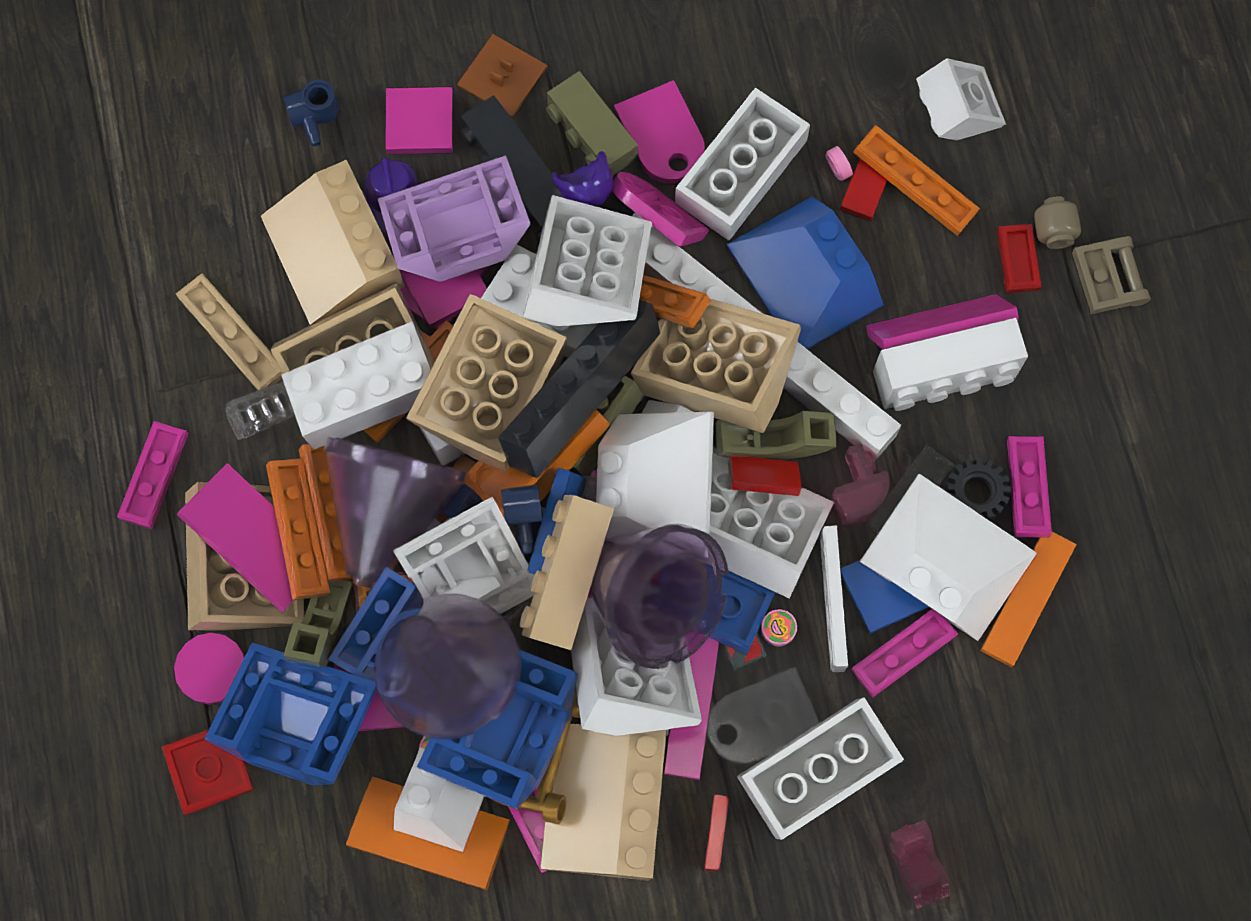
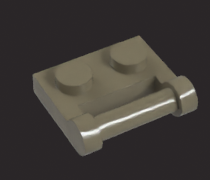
[1072,236,1151,314]

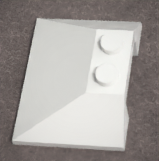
[596,412,714,556]
[860,474,1037,641]
[393,497,534,643]

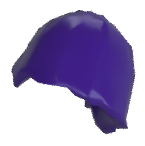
[552,151,613,207]

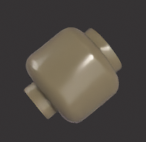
[1034,196,1081,249]

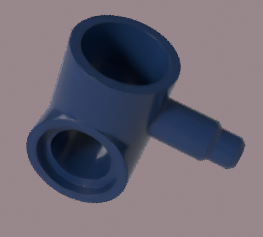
[283,79,339,146]
[501,485,542,554]

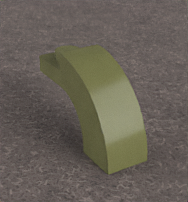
[715,411,837,460]
[283,580,353,668]

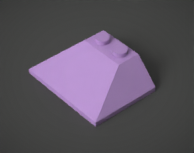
[378,156,530,282]

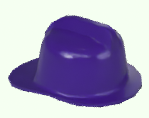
[364,158,418,234]

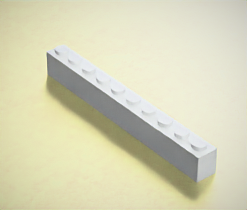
[632,213,901,462]

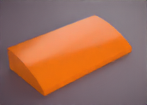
[461,410,611,519]
[346,777,510,891]

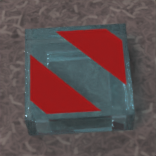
[721,634,767,671]

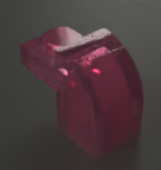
[831,443,890,529]
[889,819,950,909]

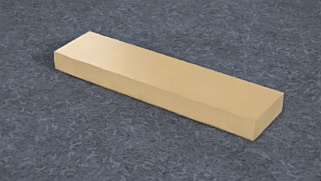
[176,273,283,395]

